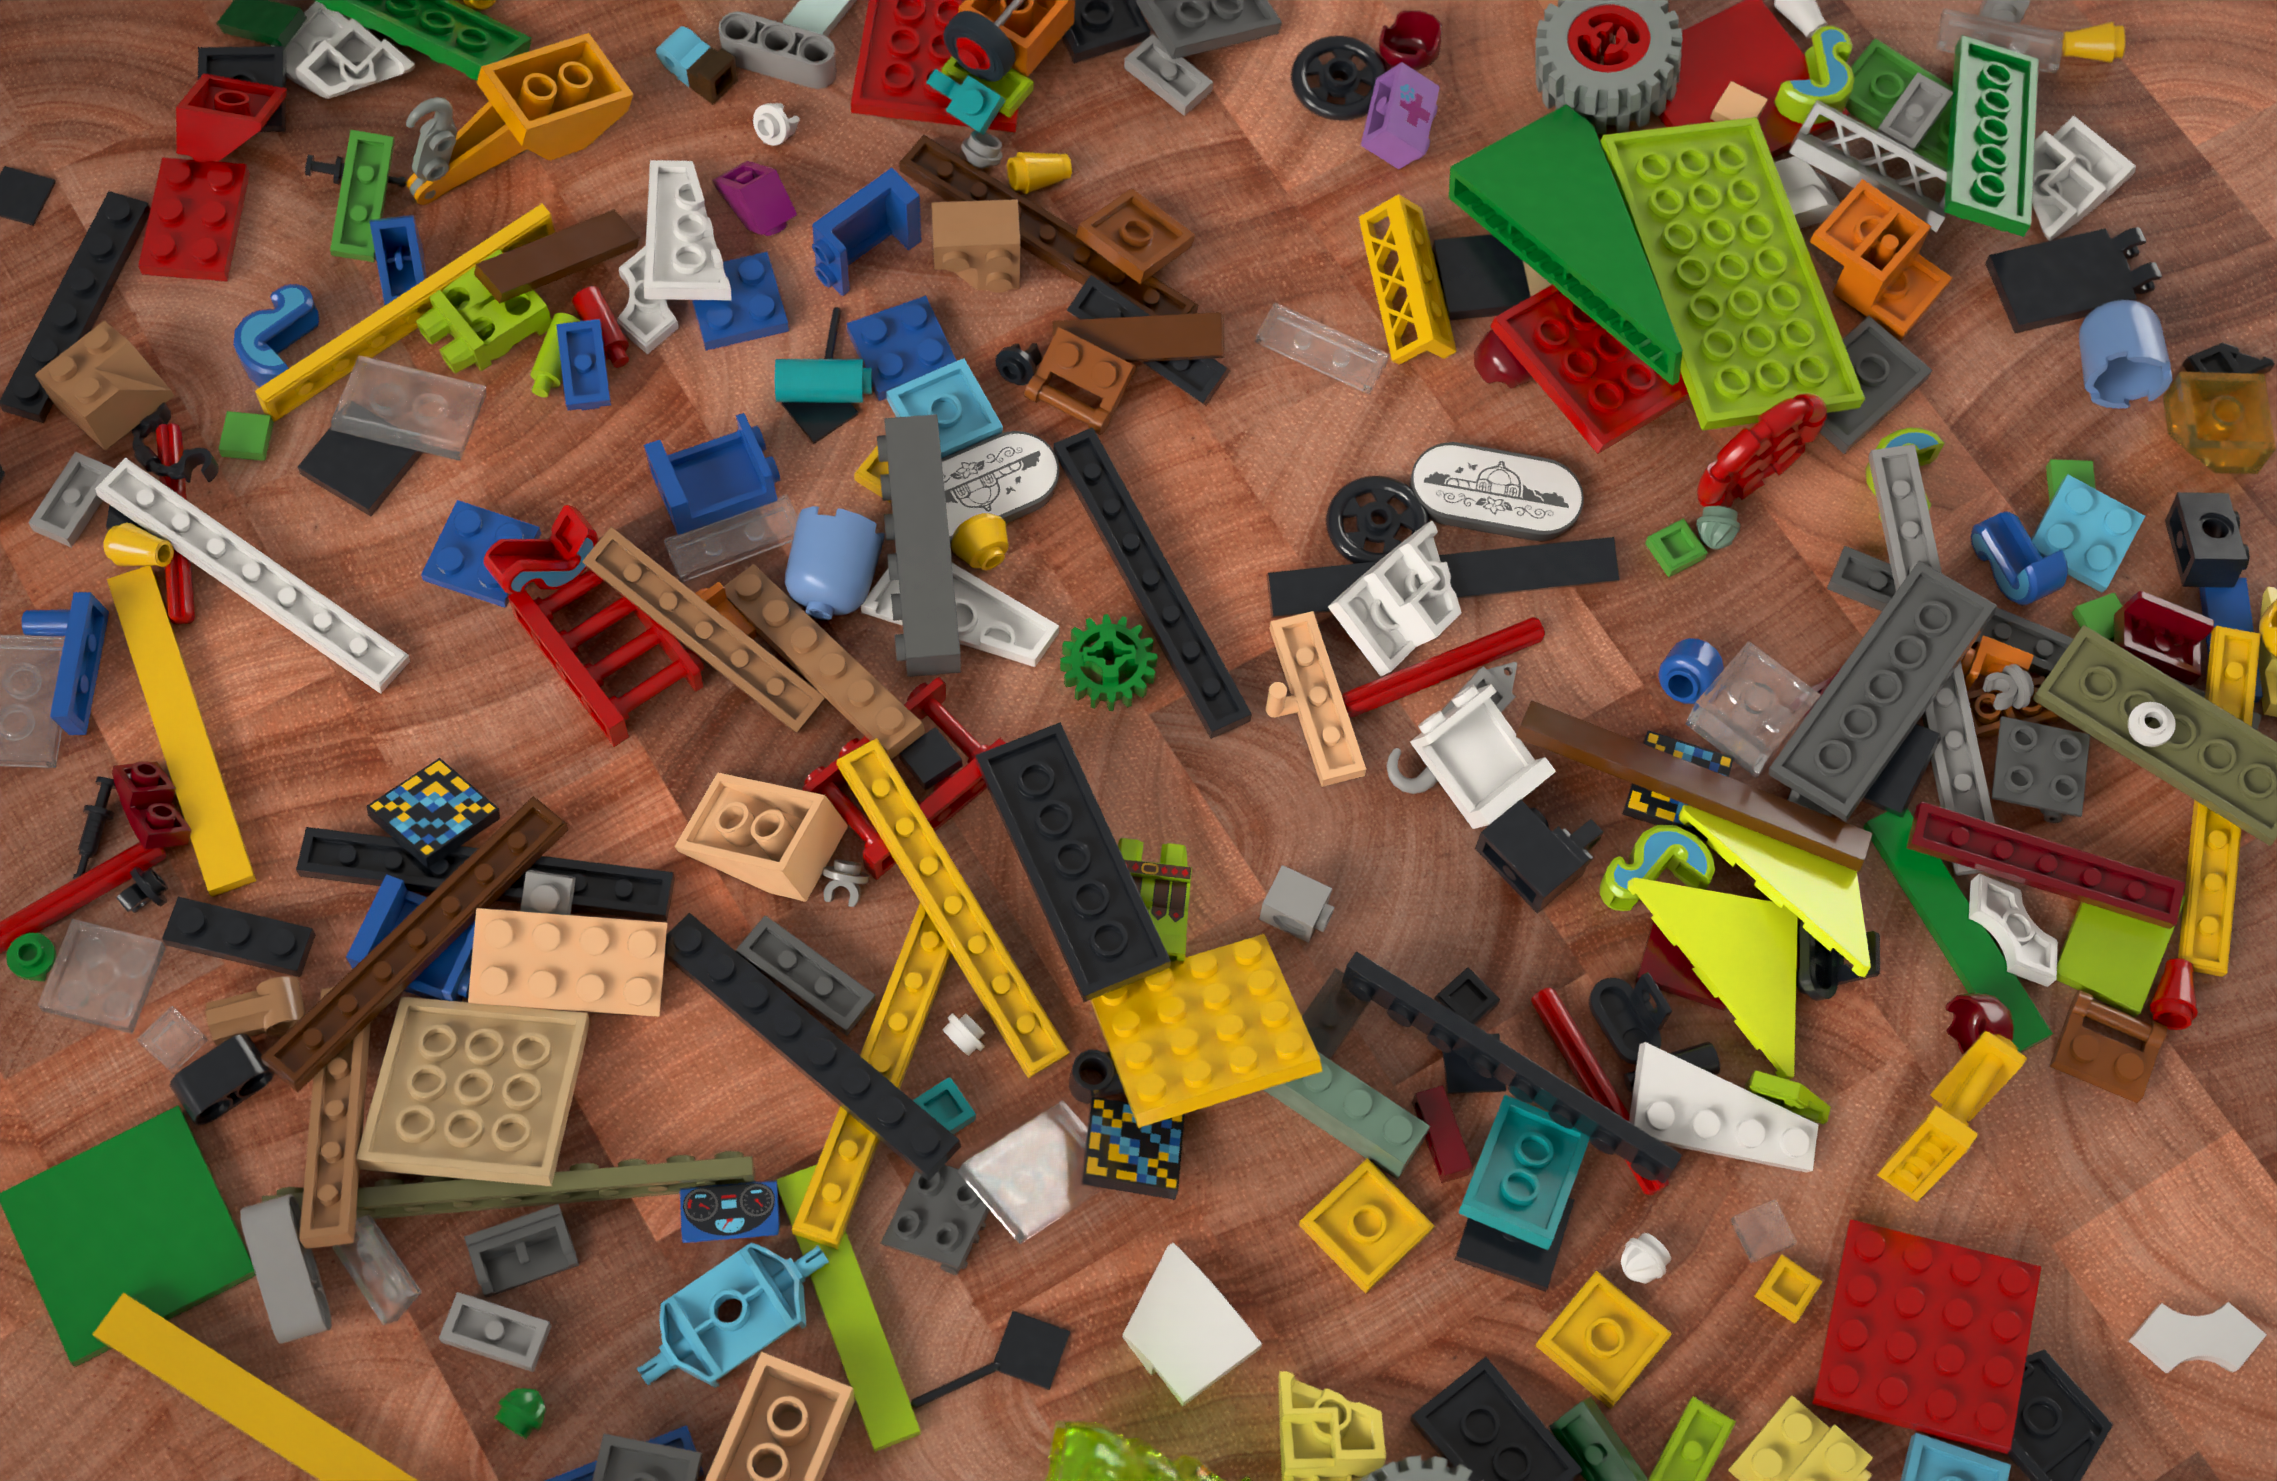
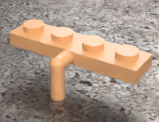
[1266,611,1366,787]

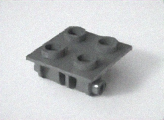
[1991,716,2090,823]
[881,1165,1001,1275]

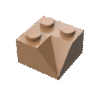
[932,199,1020,293]
[35,320,174,450]

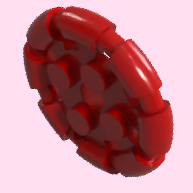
[1697,393,1827,508]

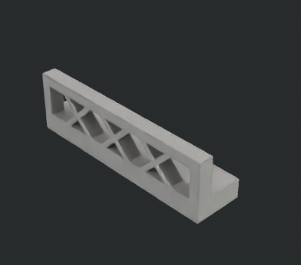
[1789,100,1947,232]

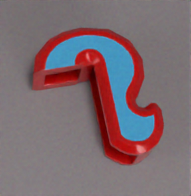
[484,505,599,594]

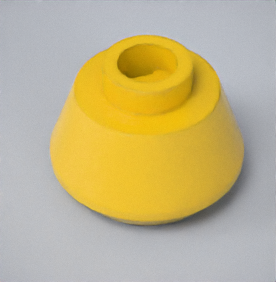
[951,513,1009,570]

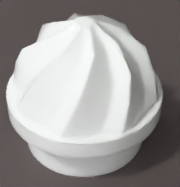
[1621,1233,1671,1284]

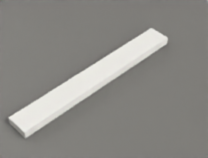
[95,458,410,694]

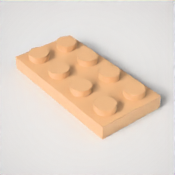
[468,908,667,1017]

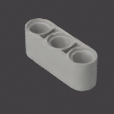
[719,11,836,89]
[240,1194,331,1344]

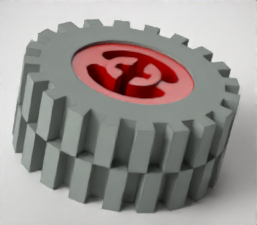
[1535,0,1682,134]

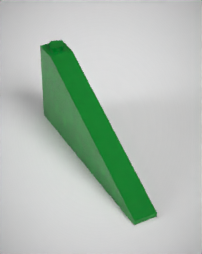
[1449,104,1683,386]

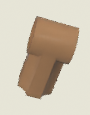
[205,976,306,1045]

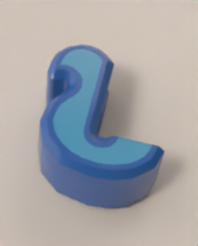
[233,284,319,387]
[1971,511,2068,606]

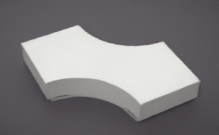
[617,246,679,355]
[1969,874,2058,987]
[2128,1302,2267,1374]

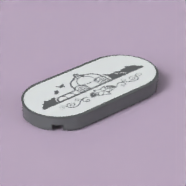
[942,431,1059,548]
[1410,442,1584,541]

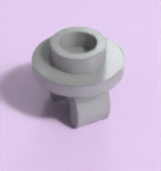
[1983,664,2034,710]
[823,859,869,907]

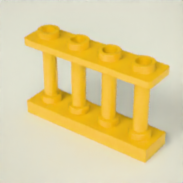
[1877,1031,2027,1202]

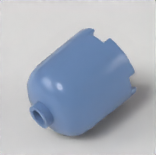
[2079,300,2173,409]
[785,506,885,620]

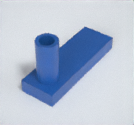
[22,592,109,735]

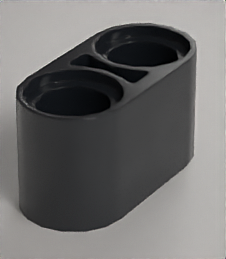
[170,1034,274,1125]

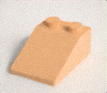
[674,773,848,902]

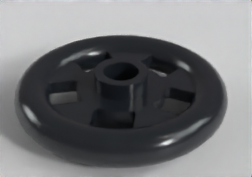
[1291,36,1387,121]
[1326,476,1430,564]

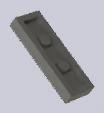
[736,915,876,1036]

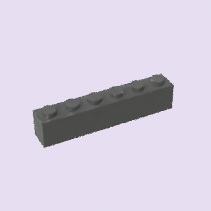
[877,414,961,677]

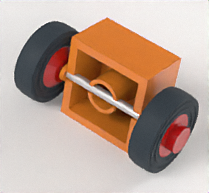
[943,0,1075,82]

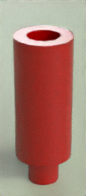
[572,286,629,368]

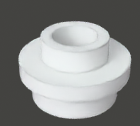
[2128,702,2175,747]
[942,1013,985,1056]

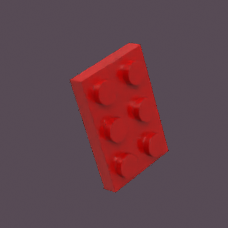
[138,157,250,282]

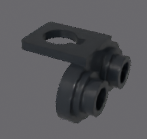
[1796,920,1880,1001]
[1589,972,1672,1065]

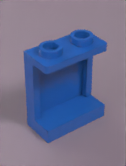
[812,168,921,296]
[644,413,781,535]
[346,874,475,1002]

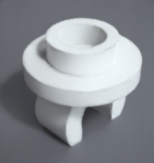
[753,103,800,146]

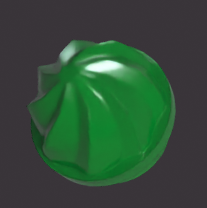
[494,1388,545,1440]

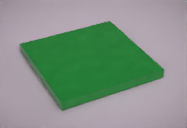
[0,1105,256,1367]

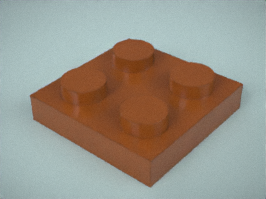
[1076,188,1196,284]

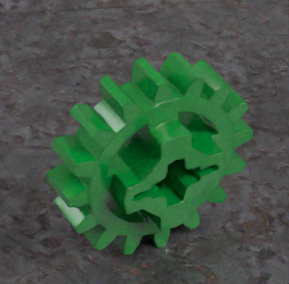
[1060,614,1158,711]

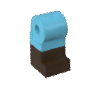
[656,26,738,105]

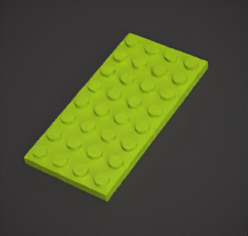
[1600,117,1865,431]

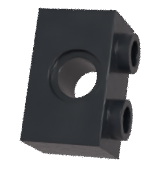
[2165,492,2250,588]

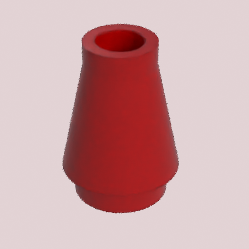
[2150,958,2198,1030]

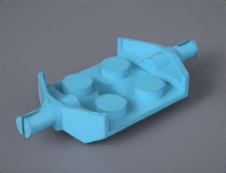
[637,1242,830,1388]

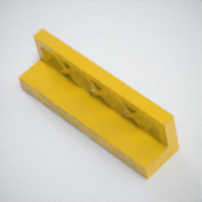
[1358,194,1457,365]

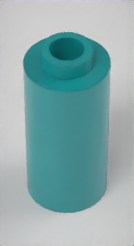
[775,359,872,403]

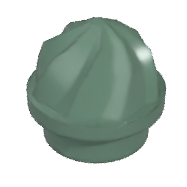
[1696,506,1741,550]

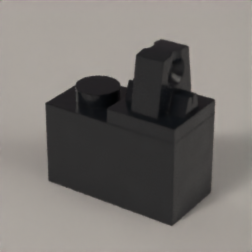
[1475,799,1604,914]

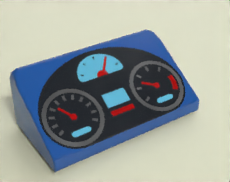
[680,1180,780,1243]

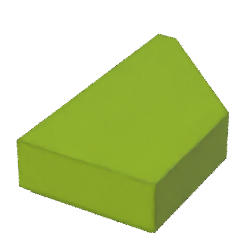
[1744,1070,1831,1125]

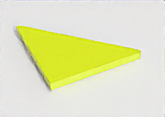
[1679,805,1871,977]
[1627,877,1798,1080]

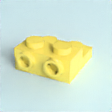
[1728,1395,1873,1481]

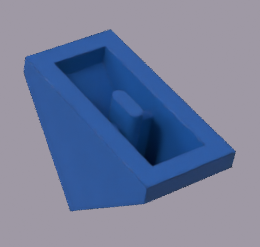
[370,215,426,305]

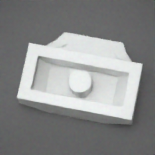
[1774,156,1840,228]

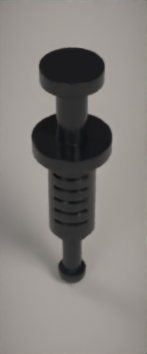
[305,154,407,187]
[73,776,116,880]

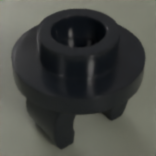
[995,343,1043,385]
[116,866,168,913]

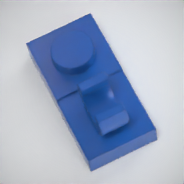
[556,319,611,411]

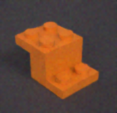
[1810,179,1953,341]

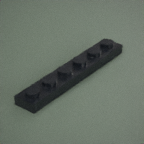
[0,191,151,424]

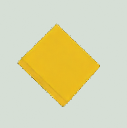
[1299,1158,1435,1294]
[1535,1271,1672,1409]

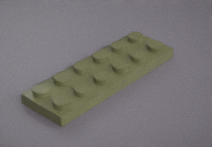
[2033,625,2277,846]

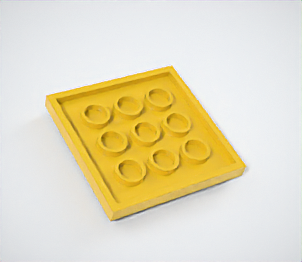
[1090,934,1322,1128]

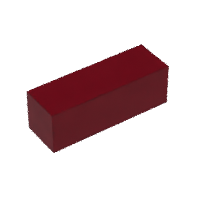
[1412,1085,1473,1183]

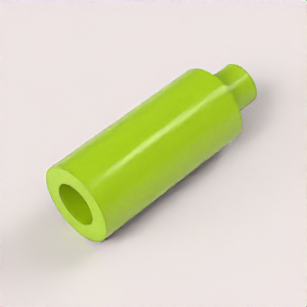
[530,313,580,398]

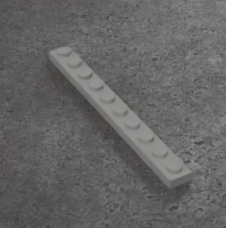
[1868,444,1995,876]

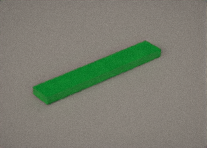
[1863,808,2053,1053]

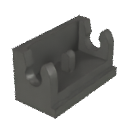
[464,1204,580,1298]

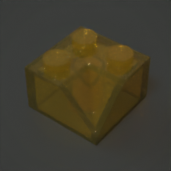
[2163,372,2276,474]

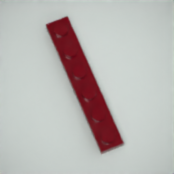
[1906,802,2186,929]

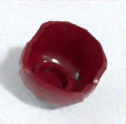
[1379,10,1442,72]
[1474,330,1534,389]
[1945,993,2014,1055]

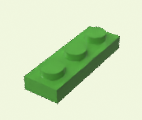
[330,130,395,263]

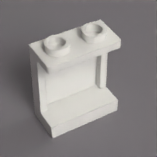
[1410,684,1556,829]

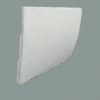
[285,1,415,99]
[2032,116,2136,241]
[1328,521,1462,676]
[1122,1243,1262,1406]

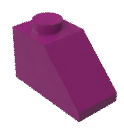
[712,161,797,236]

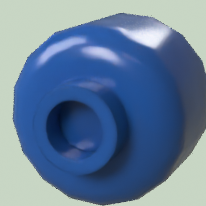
[1658,638,1724,704]

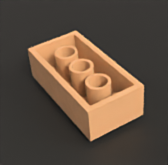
[705,1352,855,1481]

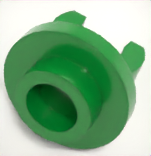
[6,933,56,982]

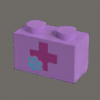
[1361,63,1440,169]

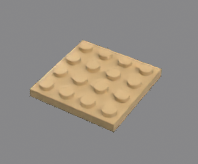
[356,997,590,1186]

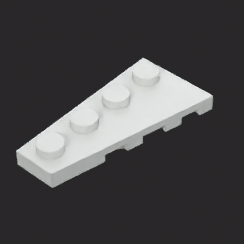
[644,160,731,300]
[861,563,1059,667]
[1629,1042,1818,1172]

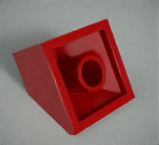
[176,73,287,162]

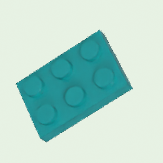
[1458,1094,1590,1250]

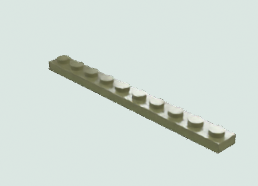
[262,1151,756,1221]

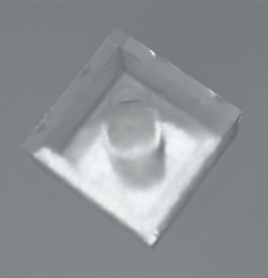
[1685,641,1821,778]

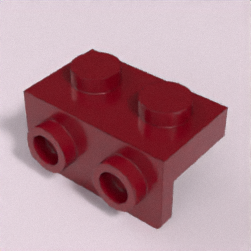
[2114,591,2214,685]

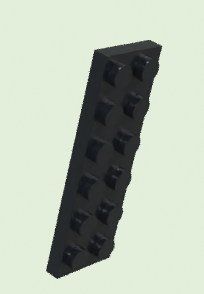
[975,722,1171,1002]

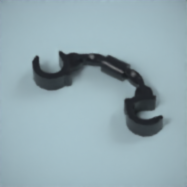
[132,403,219,483]

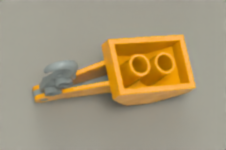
[406,33,634,205]

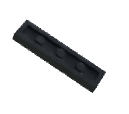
[1067,275,1230,406]

